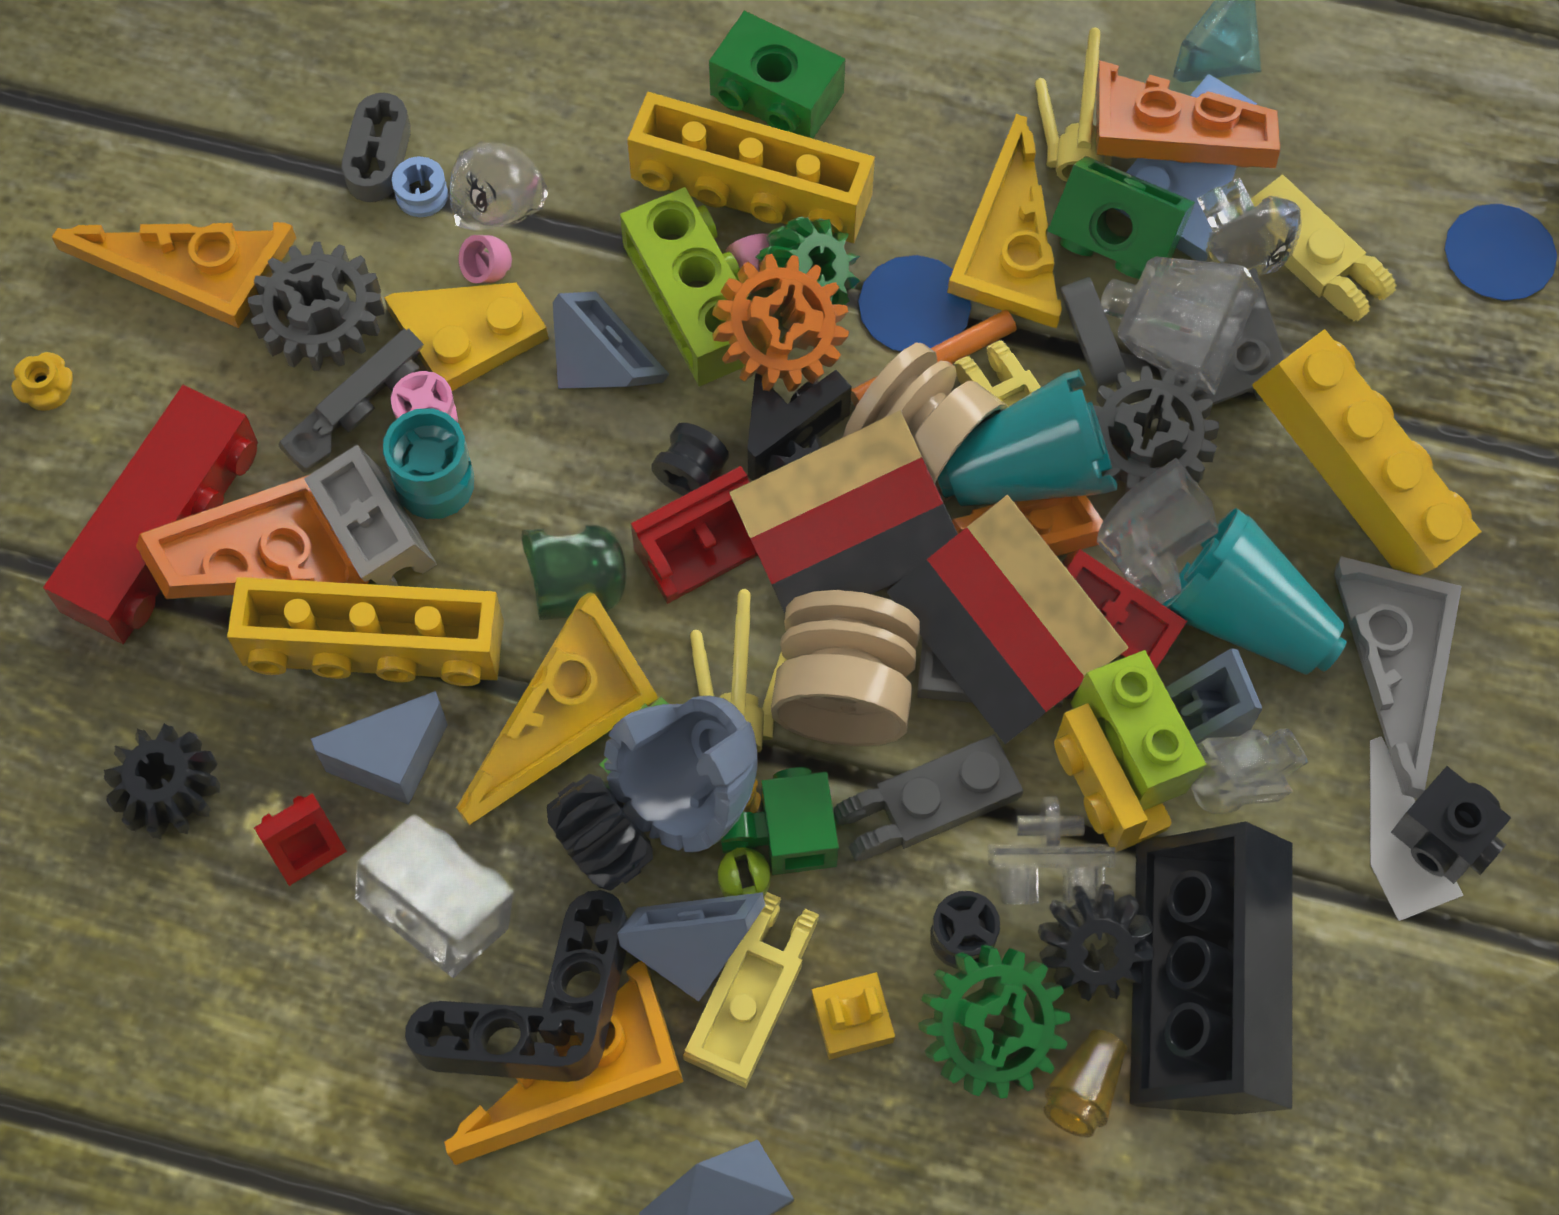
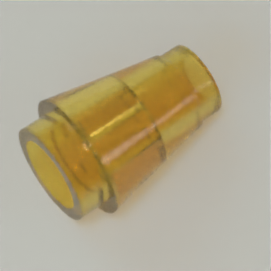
[1043,1029,1127,1137]

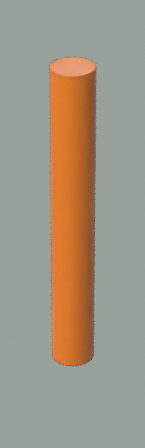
[851,310,1017,407]

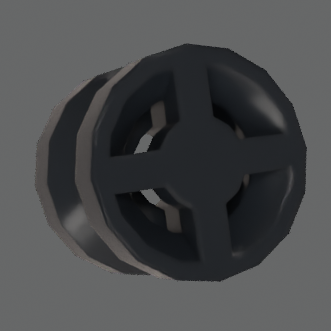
[651,422,729,496]
[930,891,1000,969]

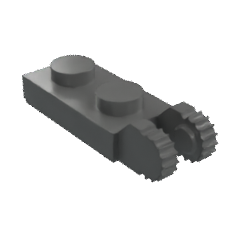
[833,734,1024,861]

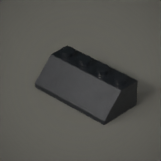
[1129,821,1293,1115]

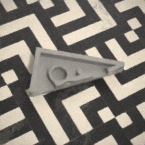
[1334,556,1462,798]

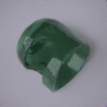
[521,524,627,620]

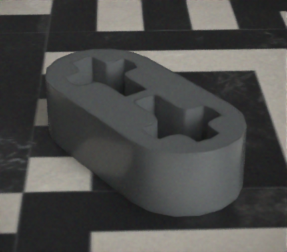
[342,93,411,202]
[1060,277,1127,389]

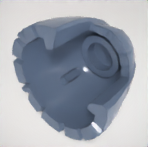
[604,695,757,852]

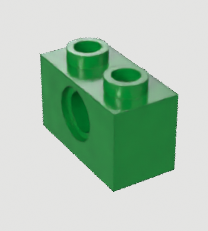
[709,10,846,139]
[1047,156,1195,280]

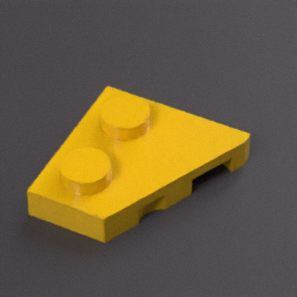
[384,282,549,391]

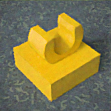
[811,972,895,1060]

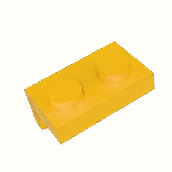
[1054,703,1172,854]

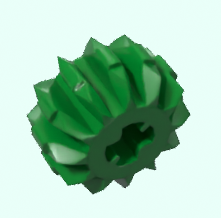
[755,217,860,308]

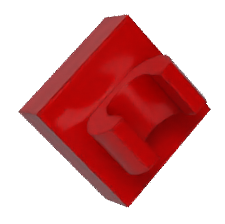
[254,793,347,886]

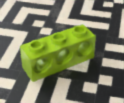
[620,187,757,387]

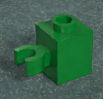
[721,767,839,876]

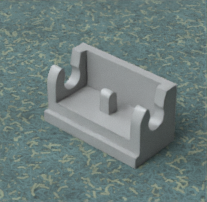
[304,445,437,586]

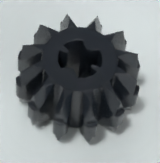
[104,723,220,840]
[546,774,653,891]
[1038,883,1155,1002]

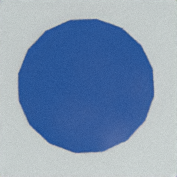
[1444,203,1557,301]
[858,255,972,352]

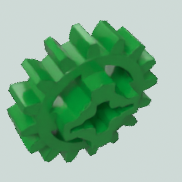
[918,945,1070,1099]

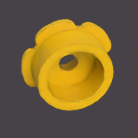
[11,352,73,411]

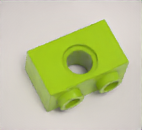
[1070,650,1207,810]

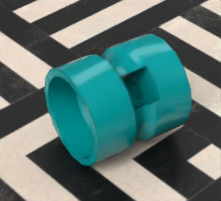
[383,408,474,519]

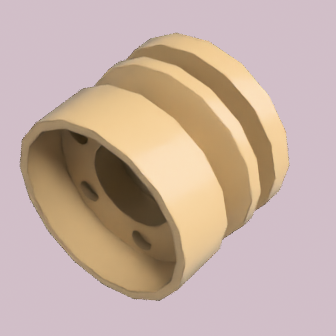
[843,342,1008,503]
[771,590,920,746]

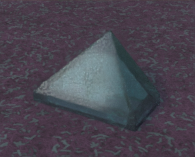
[1173,0,1261,82]

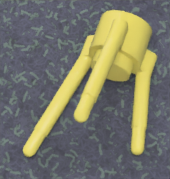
[1035,27,1112,182]
[690,589,787,753]

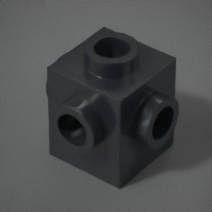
[1391,766,1512,884]

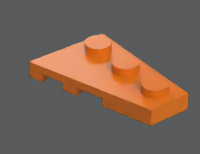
[1096,60,1280,168]
[136,475,369,599]

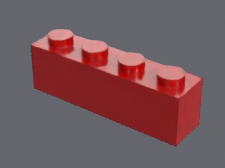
[43,384,258,645]

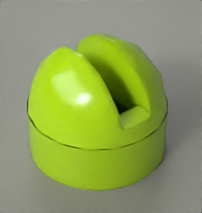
[717,848,770,897]

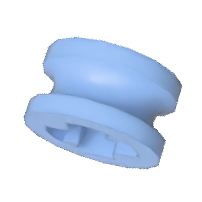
[392,156,448,218]

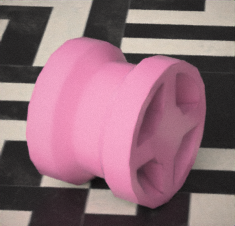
[391,371,458,422]

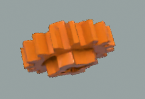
[712,254,849,392]

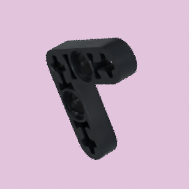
[405,890,628,1082]

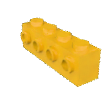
[627,91,875,244]
[1252,329,1482,576]
[227,577,504,686]

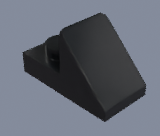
[747,370,852,481]

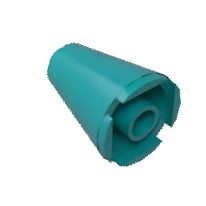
[938,369,1117,506]
[1162,508,1347,675]

